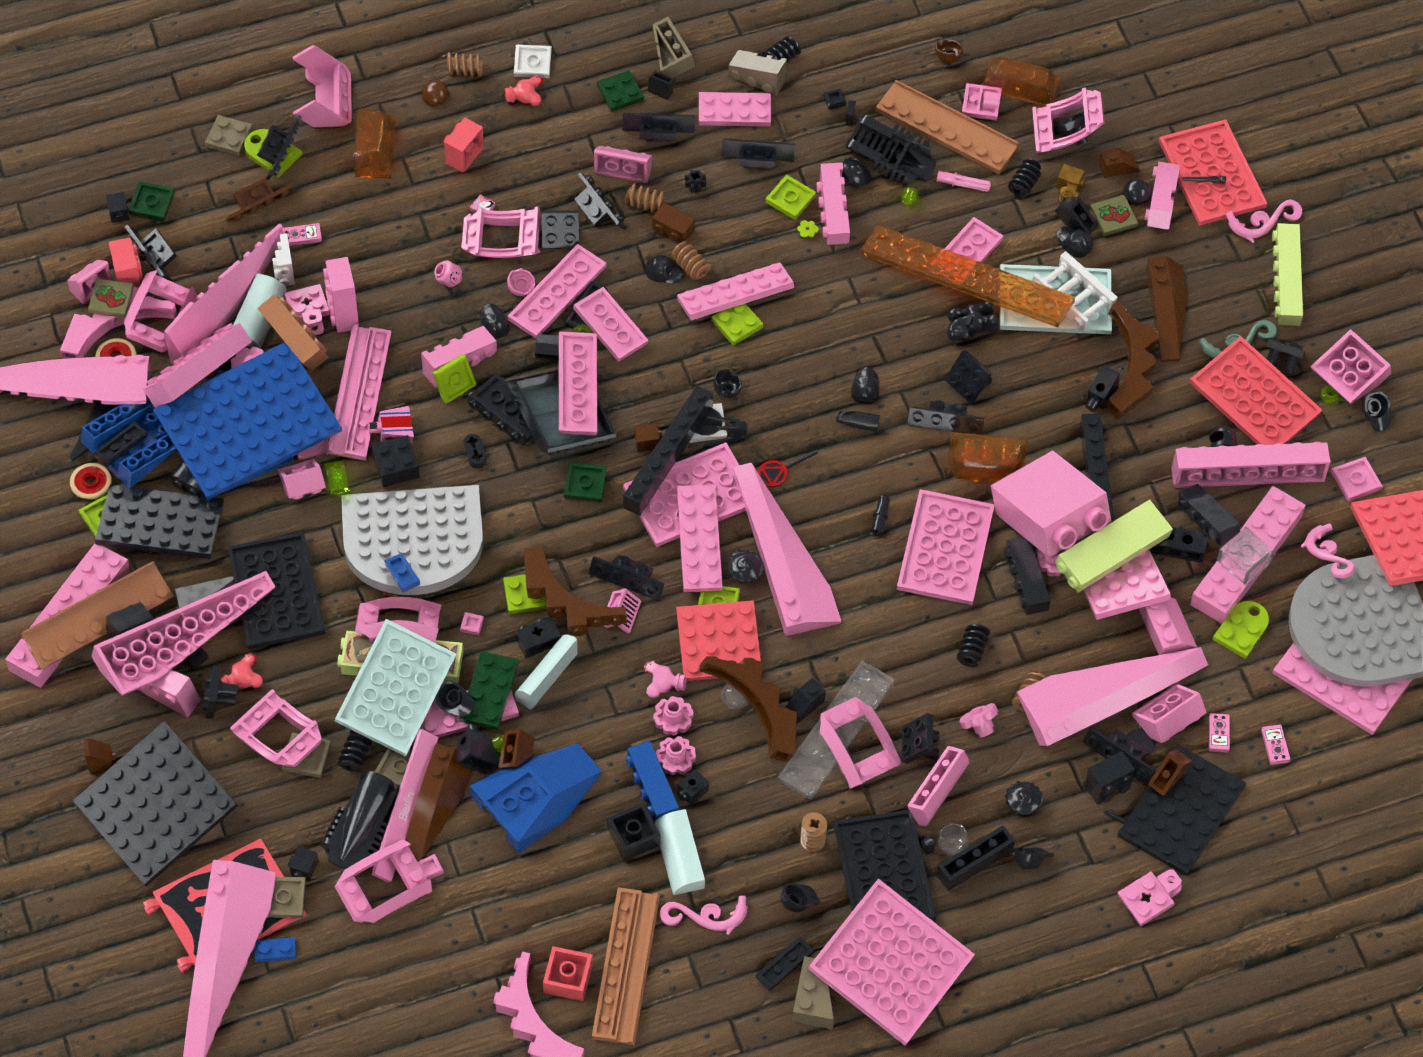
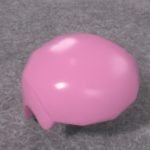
[507,268,535,297]

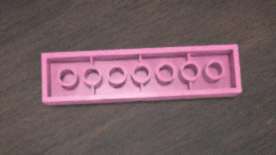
[1171,442,1330,488]
[1190,486,1306,624]
[5,544,130,688]

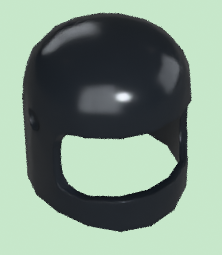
[1209,426,1237,447]

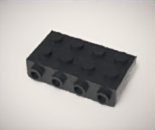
[467,374,551,446]

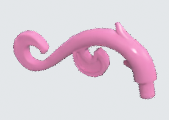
[1226,200,1302,243]
[1301,523,1355,578]
[660,896,748,935]

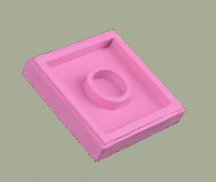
[1331,456,1383,502]

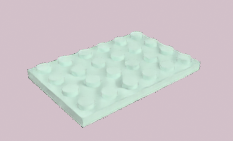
[1000,264,1112,334]
[334,619,456,757]

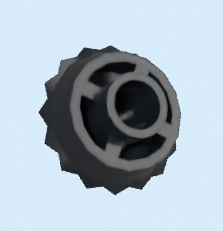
[842,157,872,187]
[726,550,764,583]
[1005,780,1044,815]

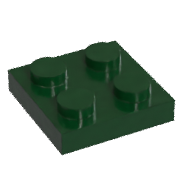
[597,70,644,112]
[128,181,175,222]
[564,462,607,503]

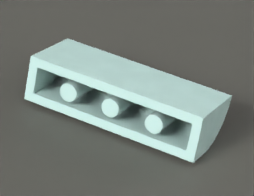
[233,273,287,349]
[515,635,578,710]
[654,809,705,895]

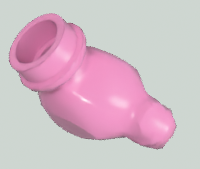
[644,661,687,698]

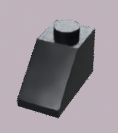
[1055,197,1098,235]
[785,678,826,725]

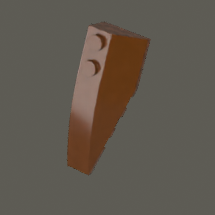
[1146,256,1188,362]
[405,744,473,862]

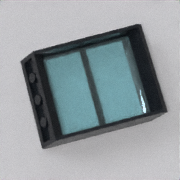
[507,370,616,455]

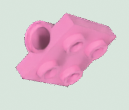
[962,83,1002,121]

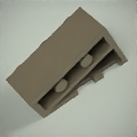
[653,17,695,78]
[728,50,787,95]
[792,956,834,1029]

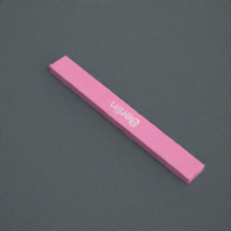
[371,729,439,883]

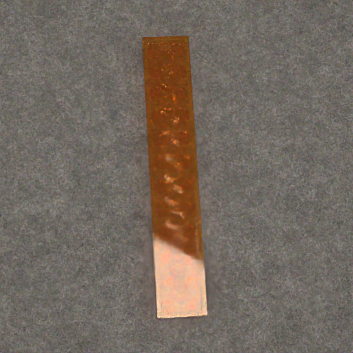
[861,225,1075,327]

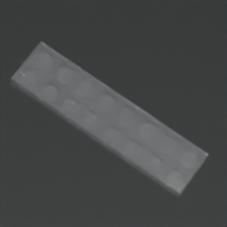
[778,661,895,800]

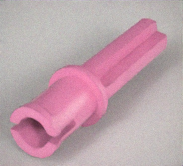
[936,170,991,192]

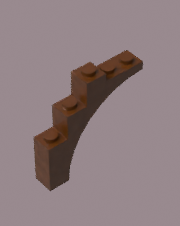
[1105,301,1160,420]
[524,547,627,636]
[699,656,797,762]

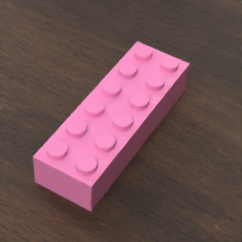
[143,323,252,408]

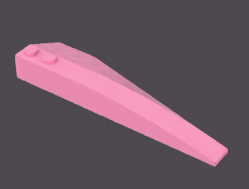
[164,224,283,364]
[0,355,151,404]
[91,571,275,696]
[1017,647,1208,746]
[183,860,277,1057]

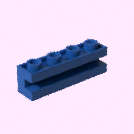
[625,741,679,822]

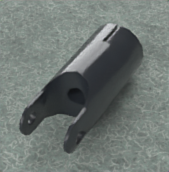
[836,411,880,432]

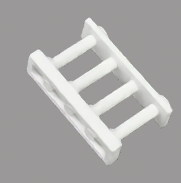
[1032,251,1118,332]

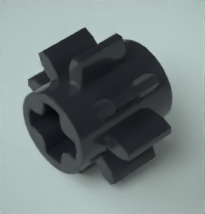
[685,170,706,192]

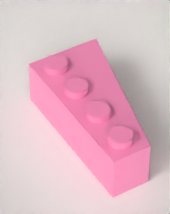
[816,162,850,245]
[421,326,497,388]
[137,670,201,718]

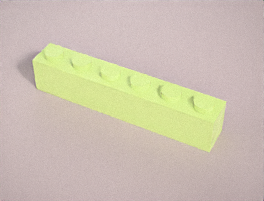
[1272,223,1303,326]

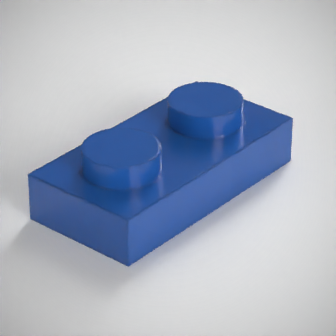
[384,553,420,592]
[254,938,296,962]

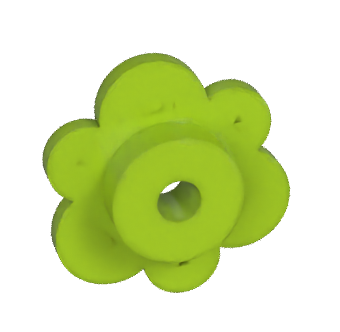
[797,220,819,238]

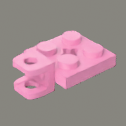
[284,284,330,335]
[1118,870,1182,927]

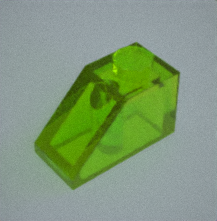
[324,460,349,495]

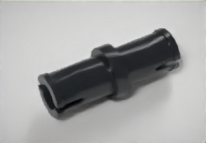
[871,496,890,535]

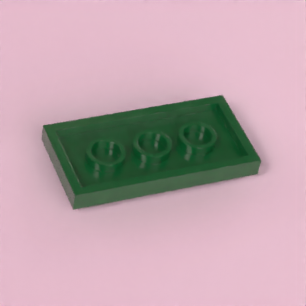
[460,651,519,730]

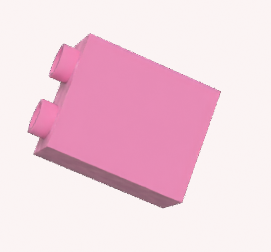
[991,451,1111,557]

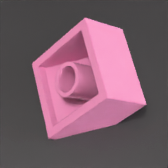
[67,260,112,304]
[277,459,326,500]

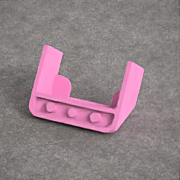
[293,45,352,127]

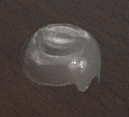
[721,683,749,710]
[938,823,969,856]

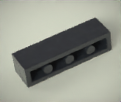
[1178,484,1241,547]
[1004,537,1050,615]
[936,825,1015,891]

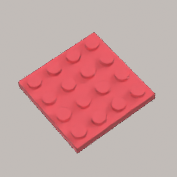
[676,600,761,681]

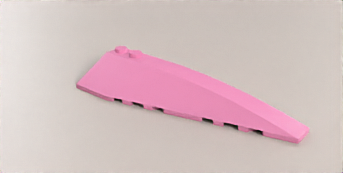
[733,463,842,636]

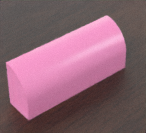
[907,746,969,826]

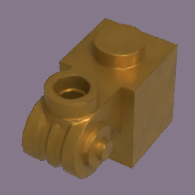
[1056,164,1086,203]

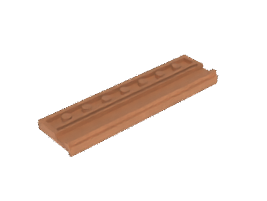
[875,80,1019,175]
[21,561,174,670]
[592,887,660,1046]

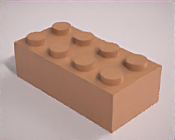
[257,294,329,371]

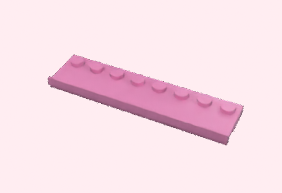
[326,324,391,461]

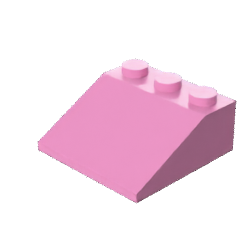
[1310,329,1391,404]

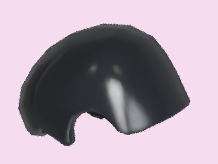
[1122,178,1152,206]
[713,369,742,398]

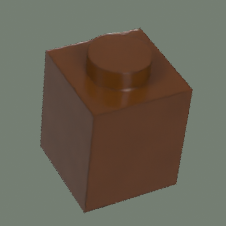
[634,423,663,452]

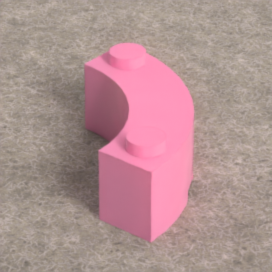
[1144,161,1180,230]

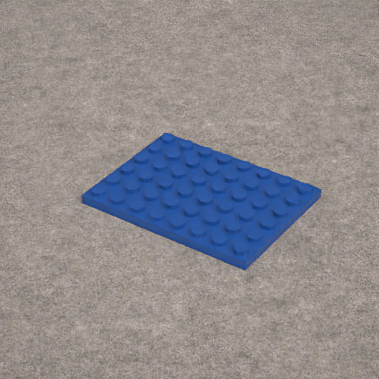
[153,342,342,500]

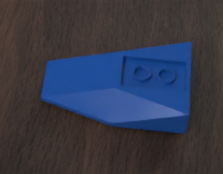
[81,391,187,488]
[470,743,602,853]

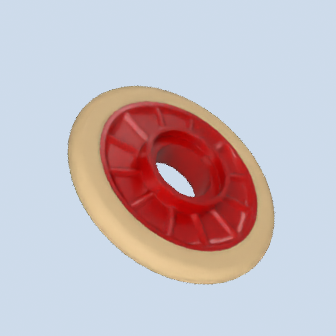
[95,338,137,357]
[70,463,112,499]

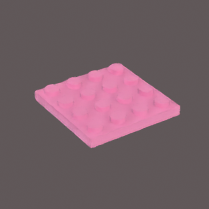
[1083,550,1171,620]

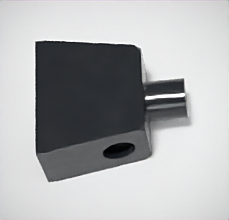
[1085,365,1120,412]
[457,724,499,774]

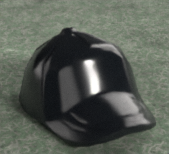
[1057,226,1093,258]
[645,255,684,284]
[480,304,510,339]
[851,367,880,404]
[1362,391,1391,432]
[436,681,474,716]
[1013,847,1054,870]
[781,883,820,913]

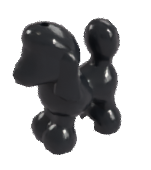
[947,298,999,341]

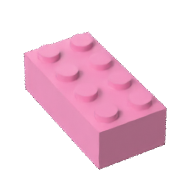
[323,257,359,333]

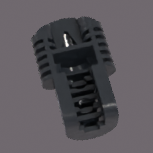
[845,114,937,187]
[320,771,399,869]

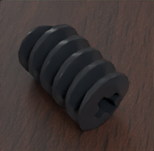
[761,36,801,62]
[1008,158,1041,199]
[956,624,990,667]
[338,730,372,773]

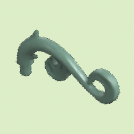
[1199,320,1277,359]

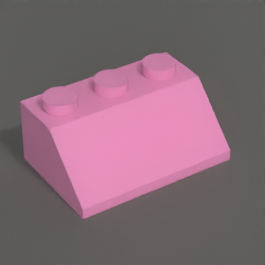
[594,146,652,183]
[1139,598,1197,655]
[1132,683,1207,743]

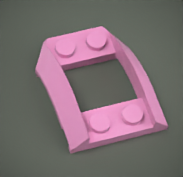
[1032,88,1105,153]
[462,206,542,258]
[123,270,198,353]
[355,597,442,643]
[230,689,322,767]
[819,697,902,788]
[335,840,432,924]

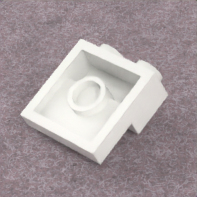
[272,233,295,287]

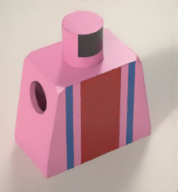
[368,406,414,445]

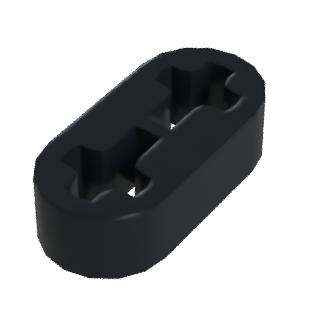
[464,434,486,469]

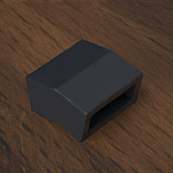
[648,71,675,100]
[535,334,559,360]

